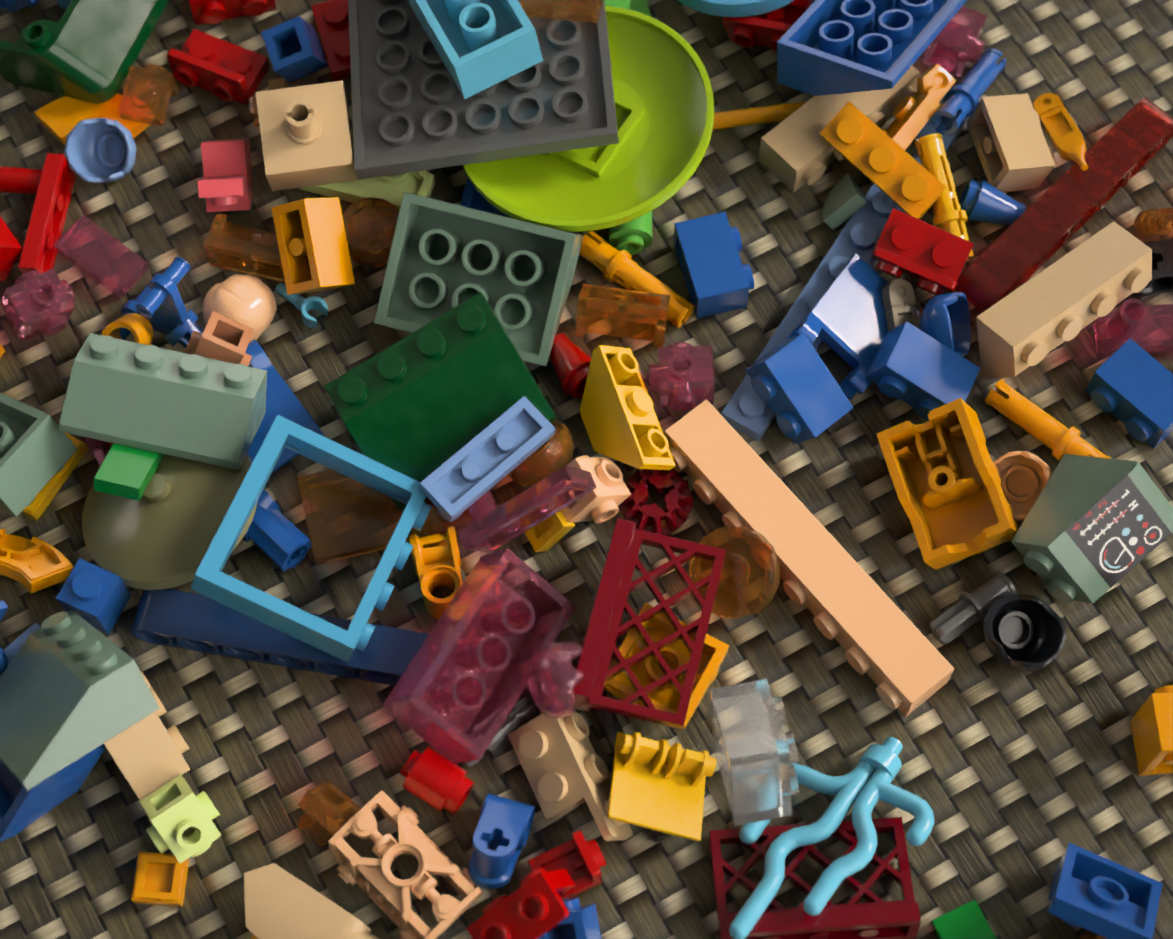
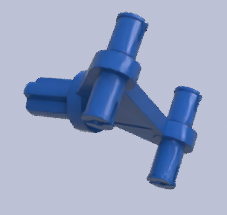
[120,257,204,348]

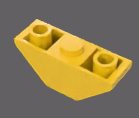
[579,345,676,470]

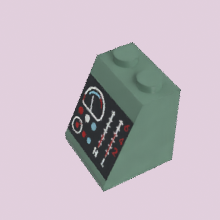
[1011,454,1173,604]

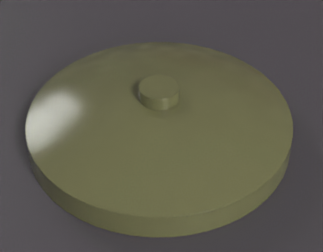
[82,453,258,590]

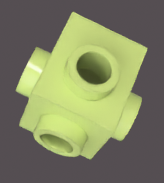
[140,774,222,864]

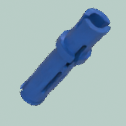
[932,48,1006,135]

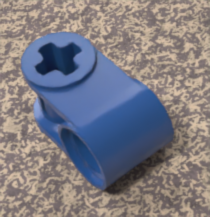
[468,793,535,889]

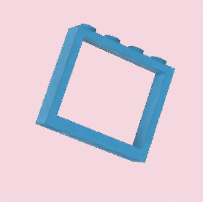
[191,414,432,662]

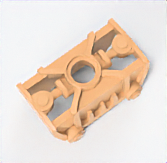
[328,791,483,939]

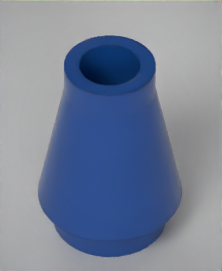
[959,179,1026,229]

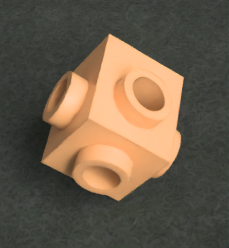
[547,455,631,524]

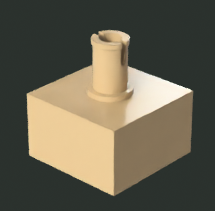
[255,81,358,191]

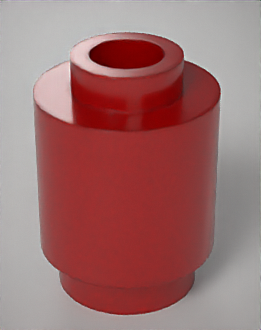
[400,747,475,815]

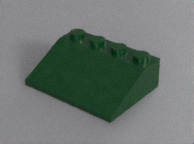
[324,292,557,513]

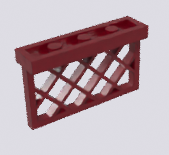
[570,518,727,730]
[709,817,921,939]

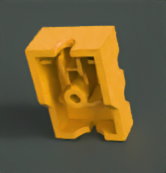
[876,398,1019,570]

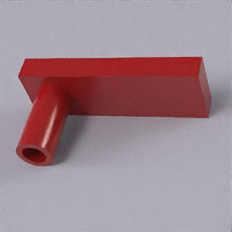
[0,153,76,289]

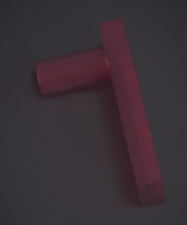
[1093,298,1173,357]
[458,466,597,553]

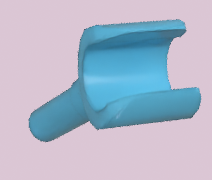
[275,283,328,328]

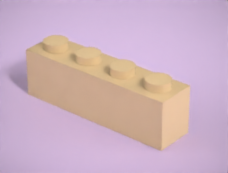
[758,65,920,193]

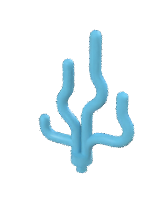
[729,737,934,939]

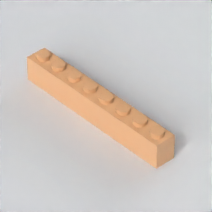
[665,399,954,717]

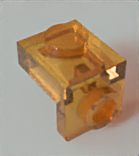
[118,64,179,126]

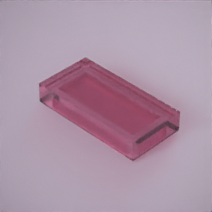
[54,215,150,299]

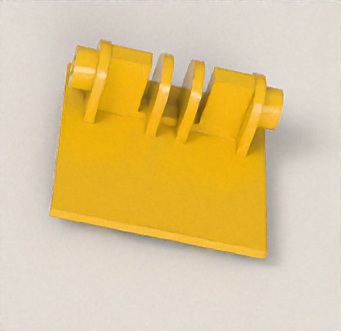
[607,732,716,842]

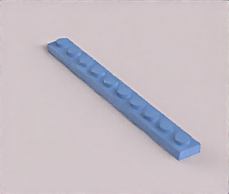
[721,94,969,442]

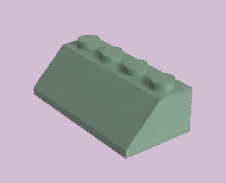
[59,333,267,470]

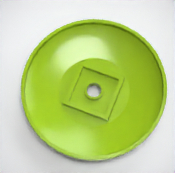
[462,6,714,232]

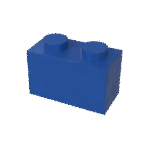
[673,212,754,319]
[866,321,980,421]
[745,333,854,444]
[1085,338,1173,449]

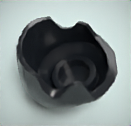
[983,594,1066,672]

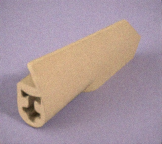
[244,863,380,939]

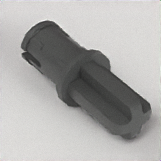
[929,572,1017,644]

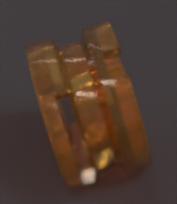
[343,197,399,267]

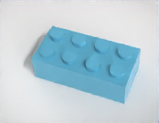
[408,0,543,99]

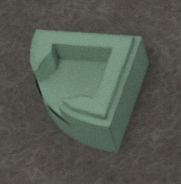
[822,173,866,230]

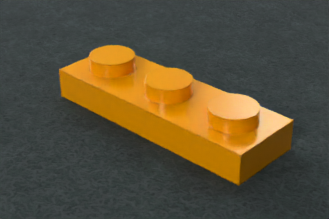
[819,101,946,219]

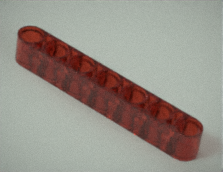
[955,97,1173,313]

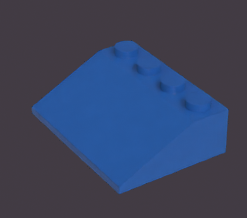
[777,0,967,96]

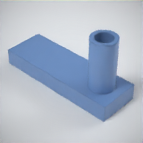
[420,396,556,522]

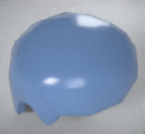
[64,118,137,183]

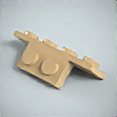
[508,666,633,841]

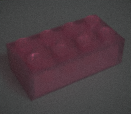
[382,548,576,763]

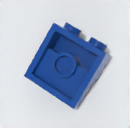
[1048,842,1162,939]

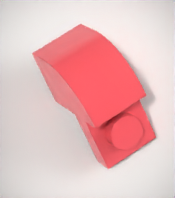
[197,139,252,212]

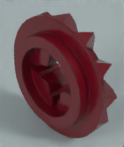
[620,468,693,535]

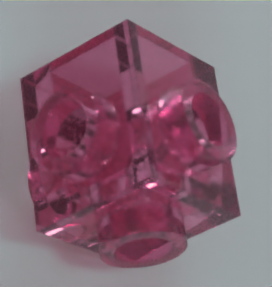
[0,268,76,342]
[649,342,715,411]

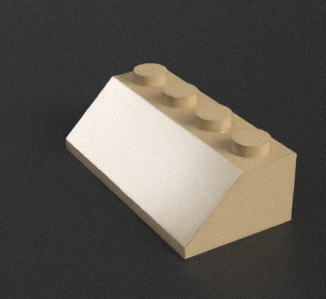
[976,221,1152,380]

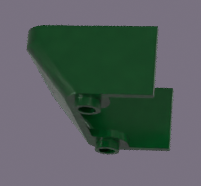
[0,0,169,103]

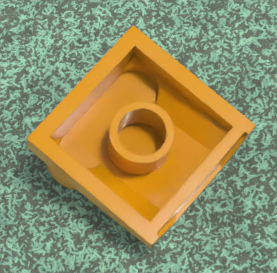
[604,603,729,729]

